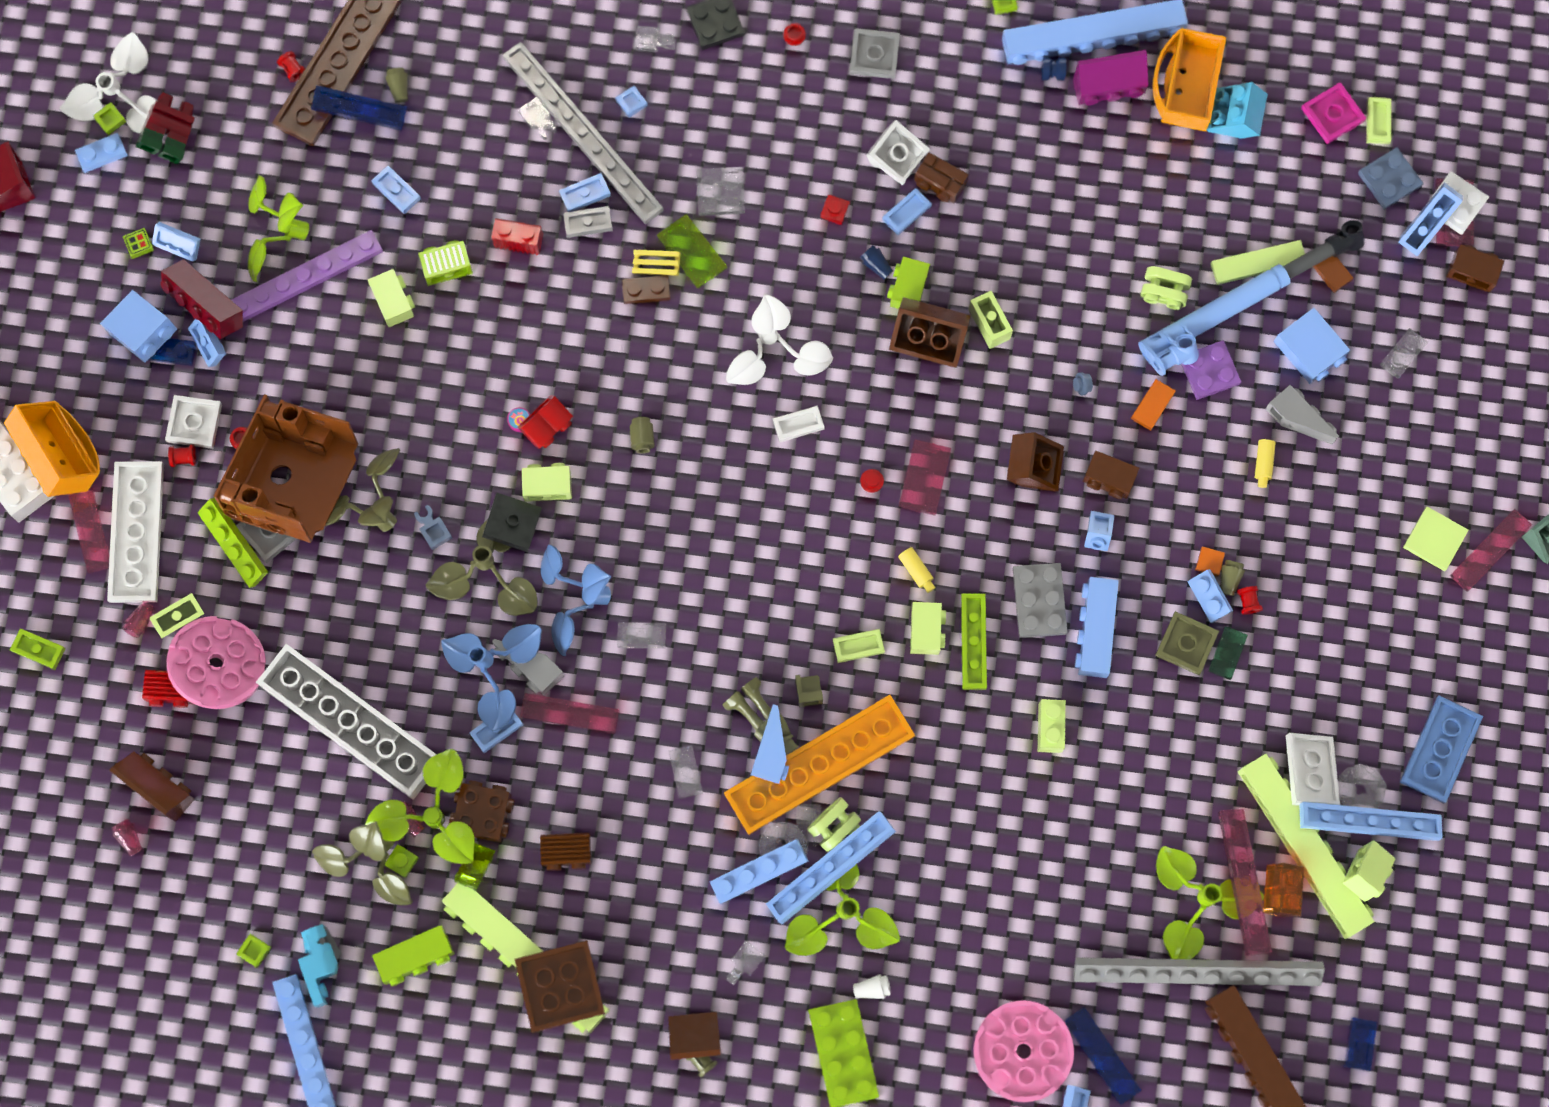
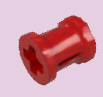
[277,51,305,82]
[168,445,196,467]
[1236,586,1263,615]

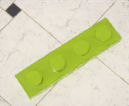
[198,498,268,588]
[961,594,987,690]

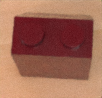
[0,141,36,212]

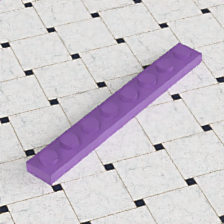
[231,230,383,322]

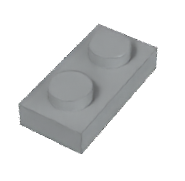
[563,206,613,238]

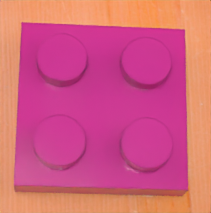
[1301,82,1367,144]

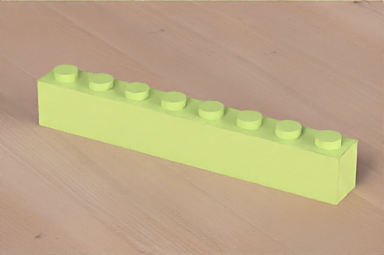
[1238,754,1375,939]
[442,879,610,1033]

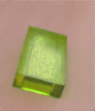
[454,843,496,890]

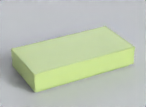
[1367,97,1392,144]
[833,629,885,663]

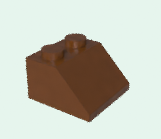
[1007,432,1064,491]

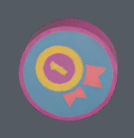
[507,407,530,432]

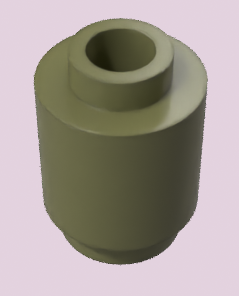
[629,417,655,454]

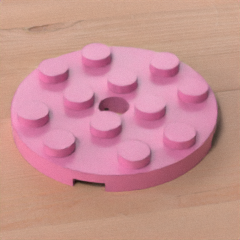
[166,616,266,709]
[973,1001,1074,1102]

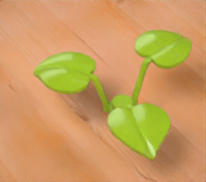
[247,175,309,282]
[365,749,475,864]
[1156,846,1265,959]
[785,864,900,956]

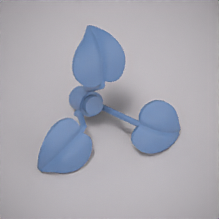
[541,545,611,656]
[441,624,542,731]

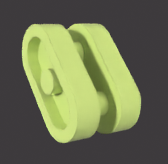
[1140,266,1192,310]
[807,797,861,852]

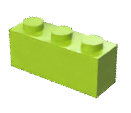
[372,925,455,986]

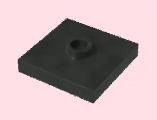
[482,493,542,552]

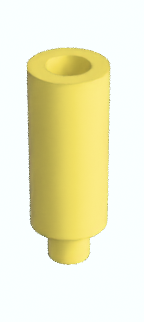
[1255,439,1276,488]
[898,547,935,593]

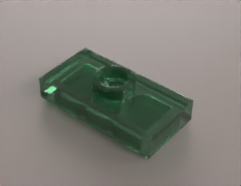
[1208,626,1248,680]

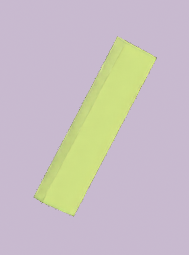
[1211,240,1305,285]

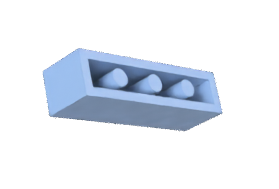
[1075,577,1119,678]

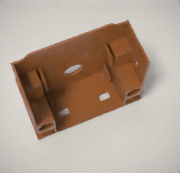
[214,394,359,543]

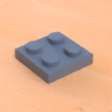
[1358,147,1424,210]

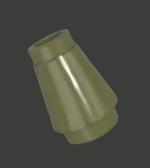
[385,67,408,103]
[1220,560,1245,597]

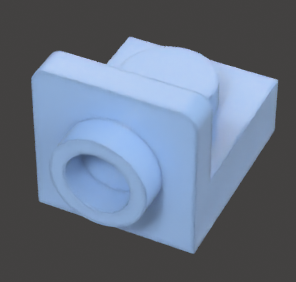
[1084,511,1114,551]

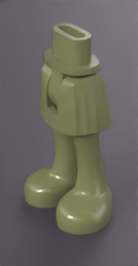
[722,677,798,755]

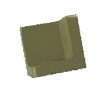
[795,675,823,707]

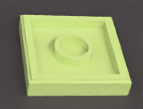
[1403,506,1469,571]

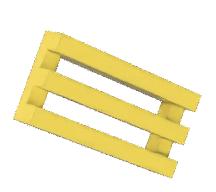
[632,250,681,276]

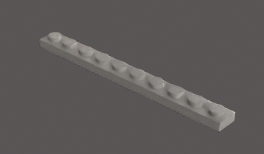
[503,42,663,225]
[1073,958,1324,986]

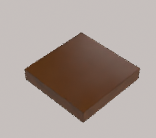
[668,1012,721,1060]

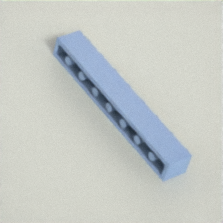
[1002,0,1188,65]

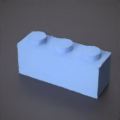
[1399,182,1463,256]

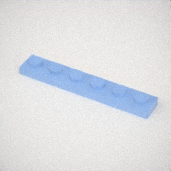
[1299,802,1443,841]
[766,811,896,924]
[272,974,336,1107]

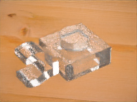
[634,26,676,52]
[726,940,766,986]

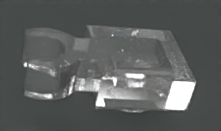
[518,97,557,140]
[796,804,821,847]

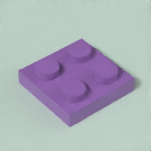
[1182,340,1241,400]

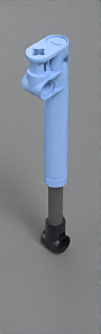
[1138,220,1365,376]

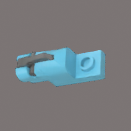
[298,924,342,1008]

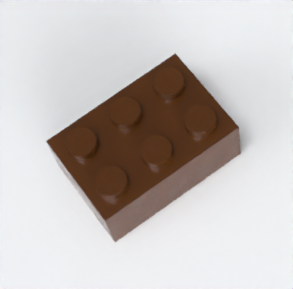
[889,297,971,368]

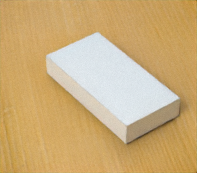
[773,406,824,443]

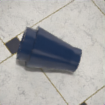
[860,245,894,280]

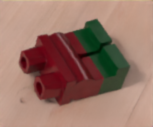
[135,92,195,164]

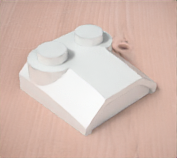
[866,120,931,185]

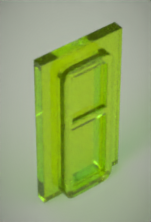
[657,214,727,289]

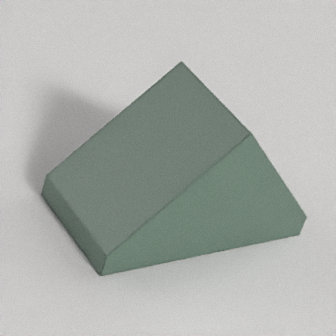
[1522,515,1549,564]

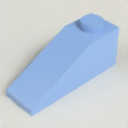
[750,704,789,784]

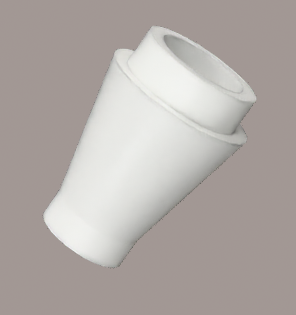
[853,974,891,999]

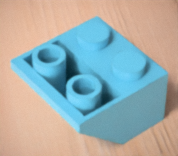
[1207,82,1268,139]

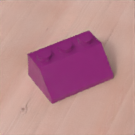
[1073,50,1148,106]

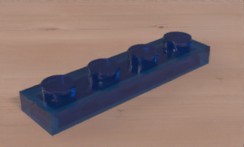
[311,85,407,131]
[1064,1007,1142,1105]

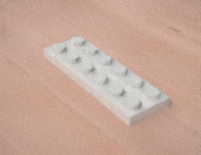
[107,461,164,603]

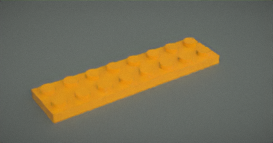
[724,695,915,836]

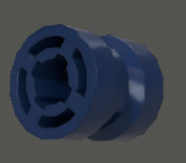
[1041,57,1066,81]

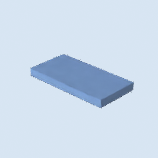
[1400,696,1483,803]

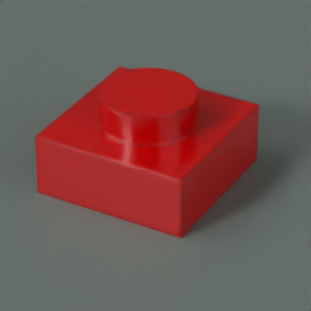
[820,194,850,225]

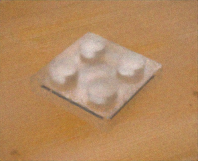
[697,167,745,216]

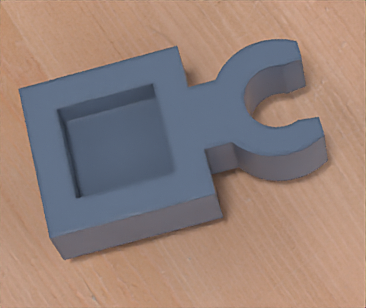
[414,505,452,550]

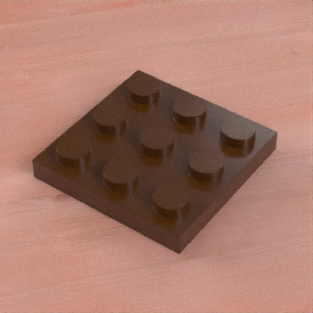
[515,940,605,1033]

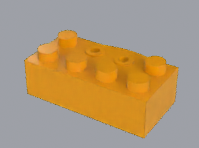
[1152,28,1226,131]
[4,401,100,497]

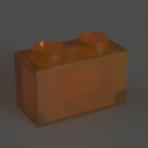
[1263,863,1304,917]

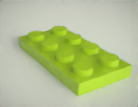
[808,999,879,1107]

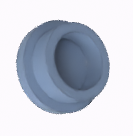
[1073,372,1093,396]

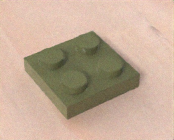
[1155,611,1219,675]

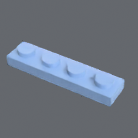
[710,839,808,904]

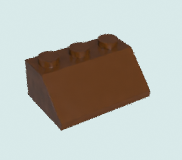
[109,751,194,822]

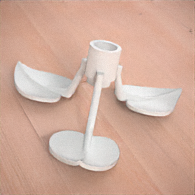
[60,32,156,134]
[726,294,833,385]

